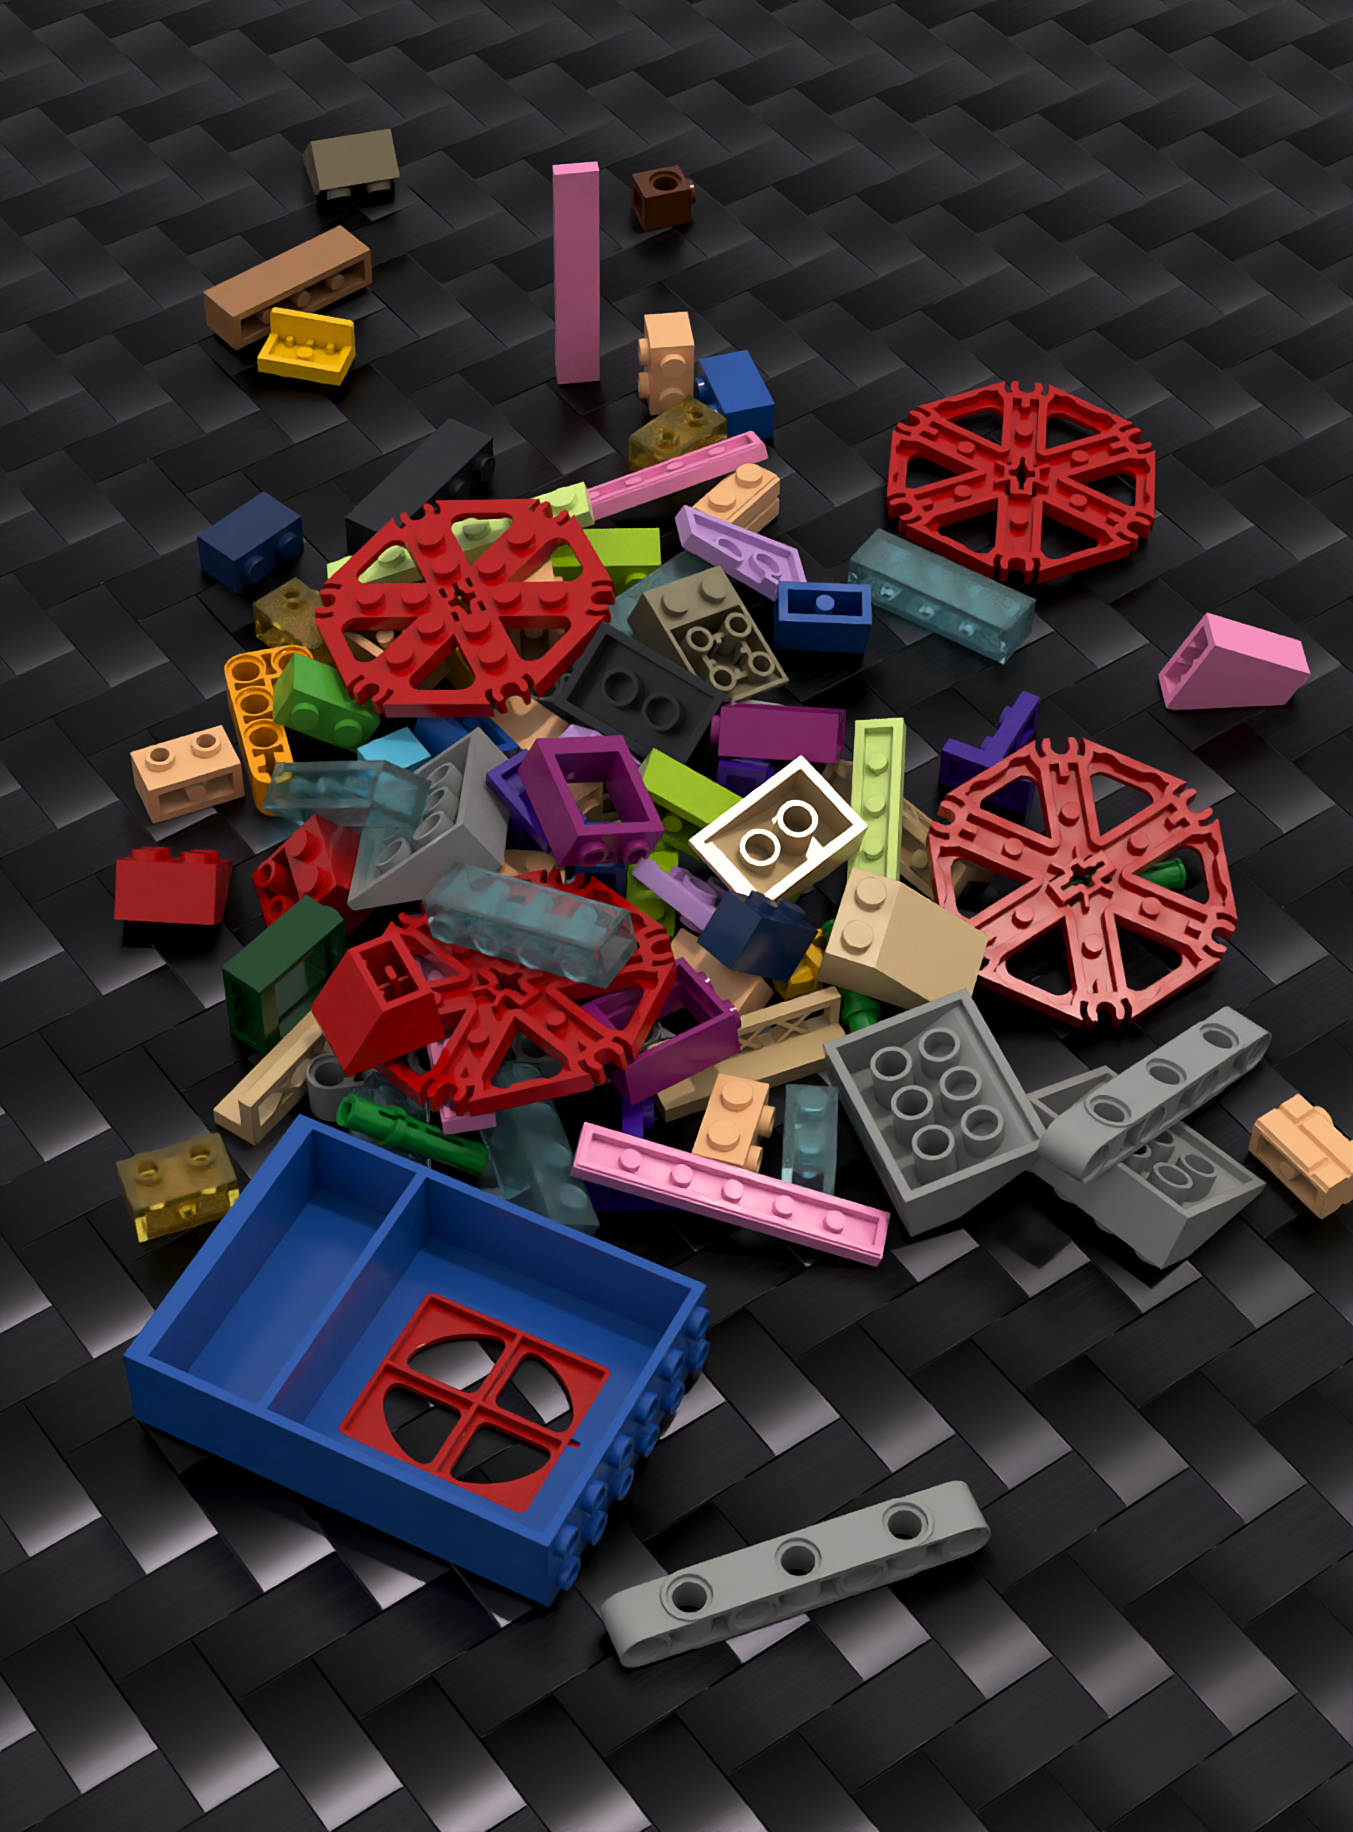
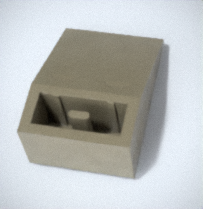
[627,565,789,703]

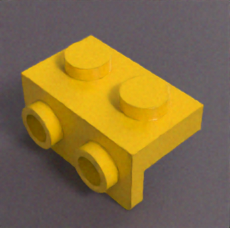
[257,307,356,386]

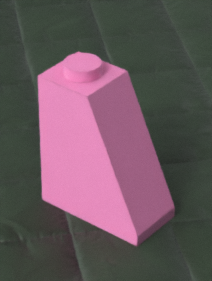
[1158,613,1310,710]

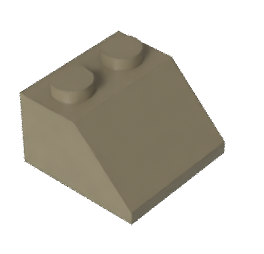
[302,129,400,201]

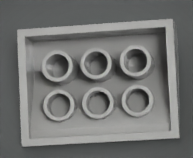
[347,727,510,911]
[823,988,1046,1237]
[1025,1065,1267,1269]

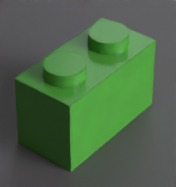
[273,652,380,754]

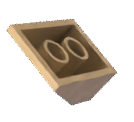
[688,755,868,902]
[816,867,989,1010]

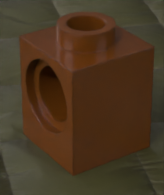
[632,165,696,231]

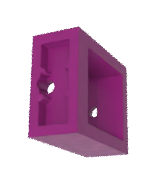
[711,702,846,763]
[517,735,665,867]
[580,957,742,1106]

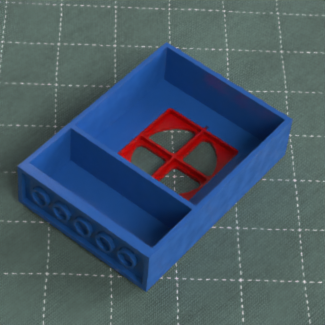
[123,1114,711,1608]

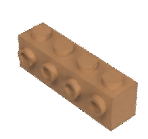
[203,225,373,351]

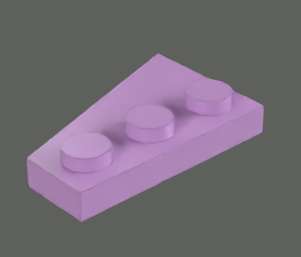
[675,505,807,602]
[631,857,730,934]

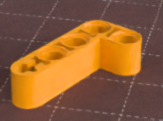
[224,645,313,816]

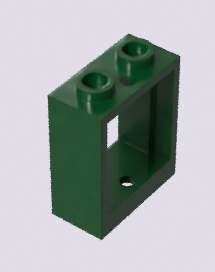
[222,895,347,1056]

